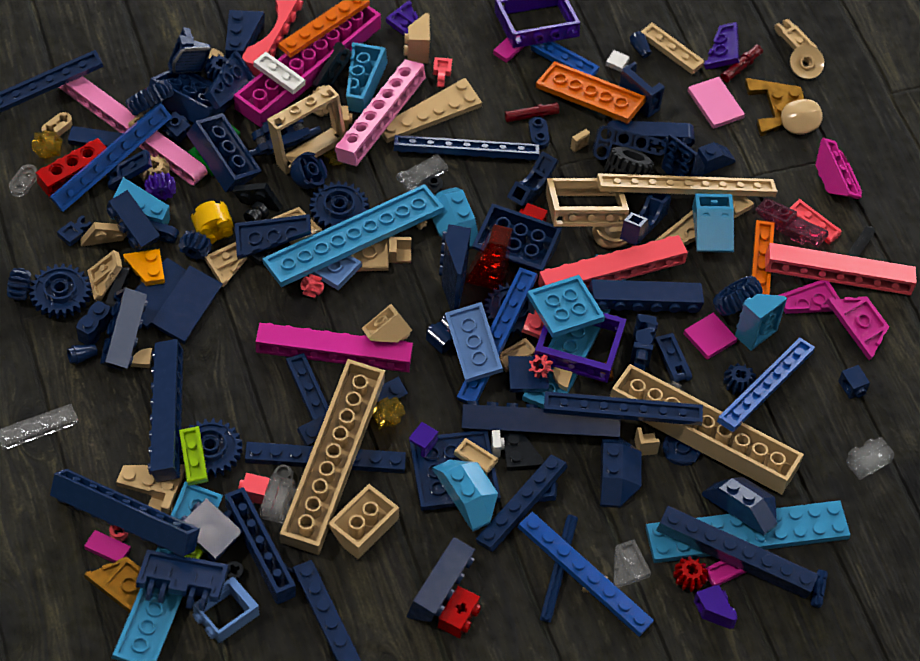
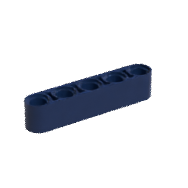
[607,120,695,147]

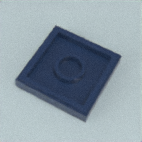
[508,356,549,392]

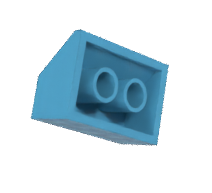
[735,294,787,350]

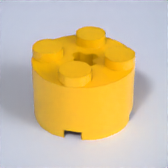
[191,201,234,244]

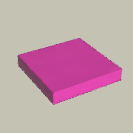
[683,313,737,360]

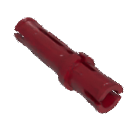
[721,45,763,83]
[505,102,559,123]

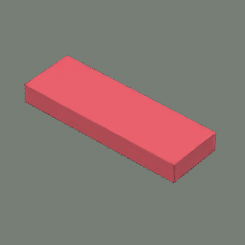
[787,199,842,245]

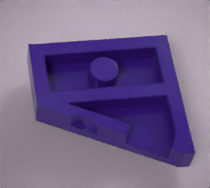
[386,0,418,36]

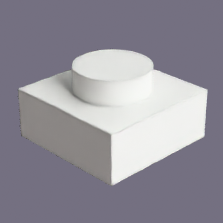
[491,430,504,457]

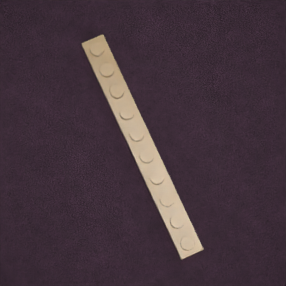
[597,173,777,197]

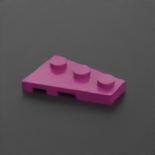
[779,280,840,314]

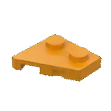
[123,249,165,286]

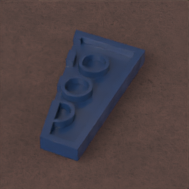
[205,50,255,110]
[235,214,312,259]

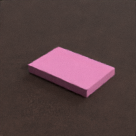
[688,77,745,129]

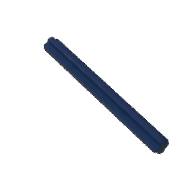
[540,514,578,623]

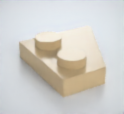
[205,242,247,287]
[87,250,122,301]

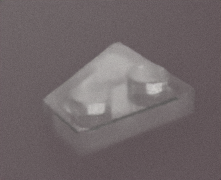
[614,539,651,588]

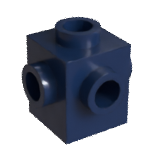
[162,111,191,145]

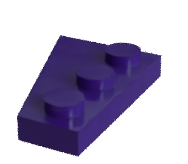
[704,22,740,70]

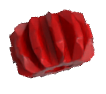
[673,556,708,592]

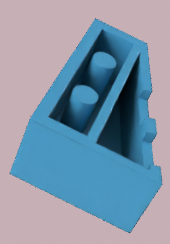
[111,177,170,225]

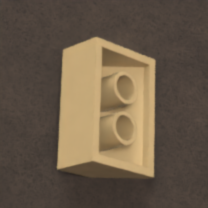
[328,484,399,559]

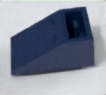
[661,133,705,177]

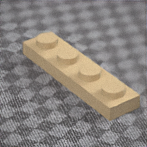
[641,23,704,74]

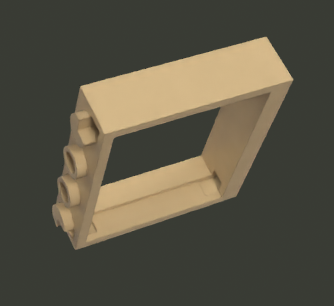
[267,85,346,175]
[546,178,629,227]

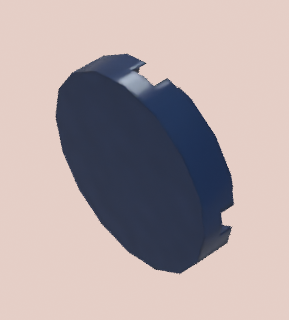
[662,435,701,466]

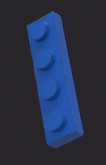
[531,41,600,76]

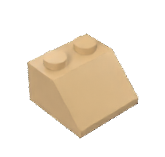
[404,13,430,63]
[362,304,412,343]

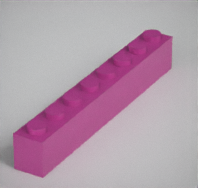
[256,323,413,372]

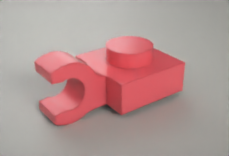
[433,57,452,88]
[521,310,544,339]

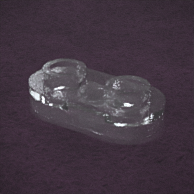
[9,164,37,197]

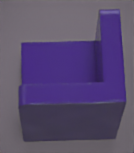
[409,422,438,458]

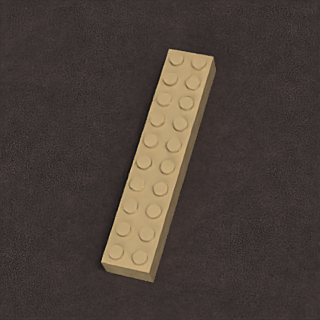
[280,359,385,555]
[610,364,804,495]

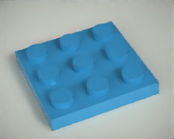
[527,275,605,338]

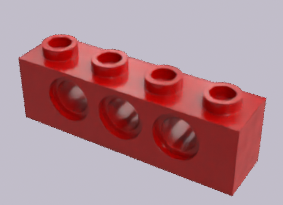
[36,138,107,198]

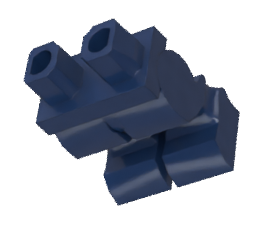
[630,314,658,371]

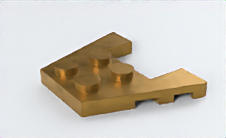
[745,78,804,136]

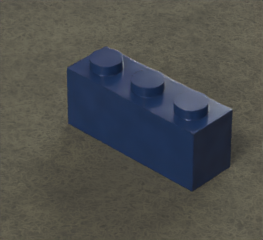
[106,190,160,252]

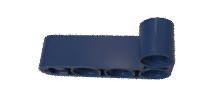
[592,126,666,160]

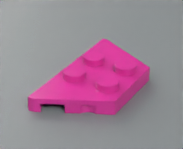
[826,296,889,360]

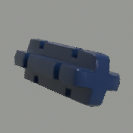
[811,569,828,608]

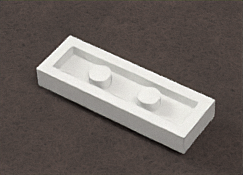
[253,52,306,95]

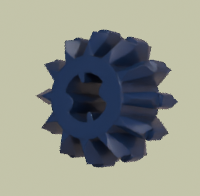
[205,54,229,82]
[179,230,212,261]
[7,268,32,301]
[723,363,756,395]

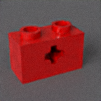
[438,586,481,639]

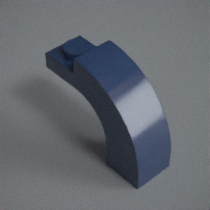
[507,151,559,207]

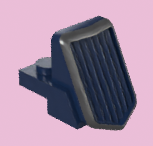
[168,27,212,74]

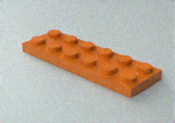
[536,61,646,124]

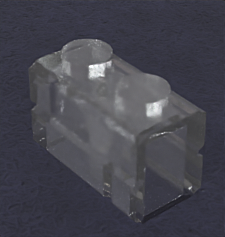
[846,437,895,479]
[260,475,297,523]

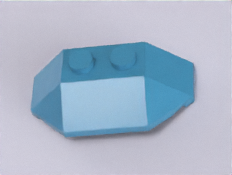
[432,187,478,249]
[432,459,498,531]

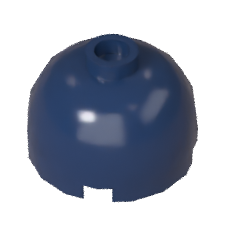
[290,152,327,190]

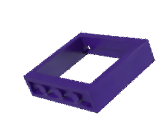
[495,0,580,48]
[533,313,627,383]

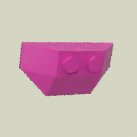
[815,138,862,199]

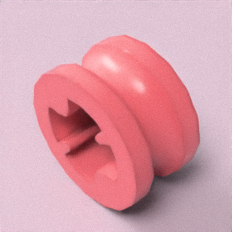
[109,525,128,542]

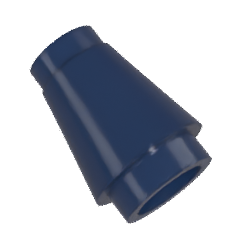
[629,31,652,58]
[67,344,98,364]

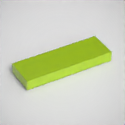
[179,426,208,486]

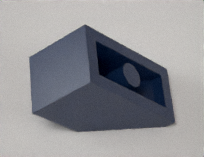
[697,142,736,174]

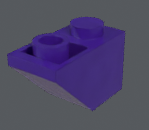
[694,584,737,629]

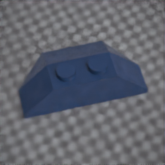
[600,436,642,508]
[702,477,777,535]

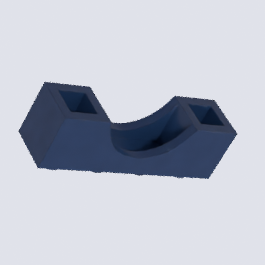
[620,193,671,246]

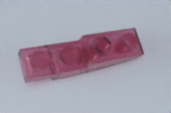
[756,198,828,247]

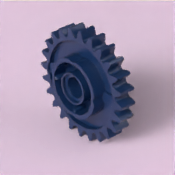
[309,181,369,230]
[29,263,92,319]
[483,283,535,337]
[180,418,242,478]

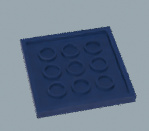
[409,430,501,511]

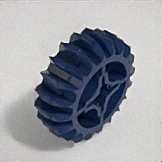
[125,79,174,115]
[713,276,763,316]

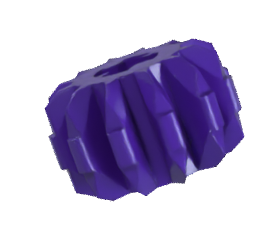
[144,171,176,201]

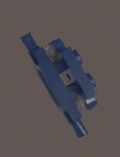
[249,119,321,157]

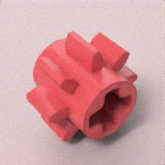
[300,274,324,298]
[529,355,553,378]

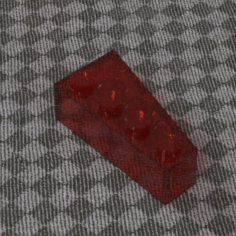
[466,224,513,290]

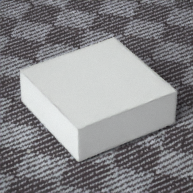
[606,50,629,72]

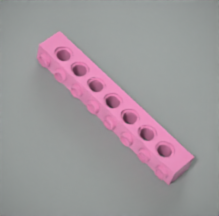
[335,59,426,166]

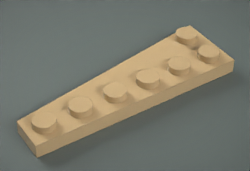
[382,78,482,143]
[655,196,754,246]

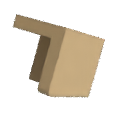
[389,237,412,263]
[634,427,660,455]
[148,486,176,515]

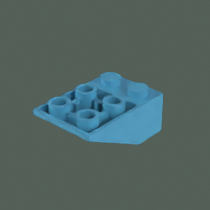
[692,194,734,252]

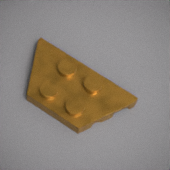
[84,556,141,613]

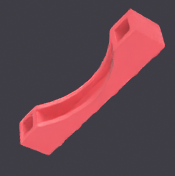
[242,0,303,76]

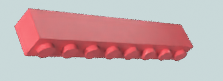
[538,235,688,288]
[765,243,917,295]

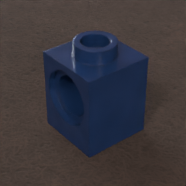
[838,365,870,399]

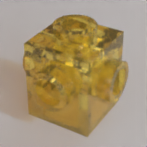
[32,130,62,159]
[372,396,406,429]

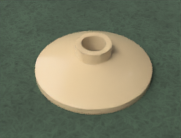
[790,45,824,79]

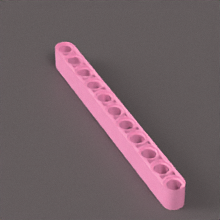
[59,76,208,186]

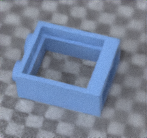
[192,576,259,643]

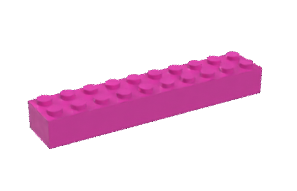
[234,6,381,128]

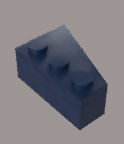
[225,10,265,59]

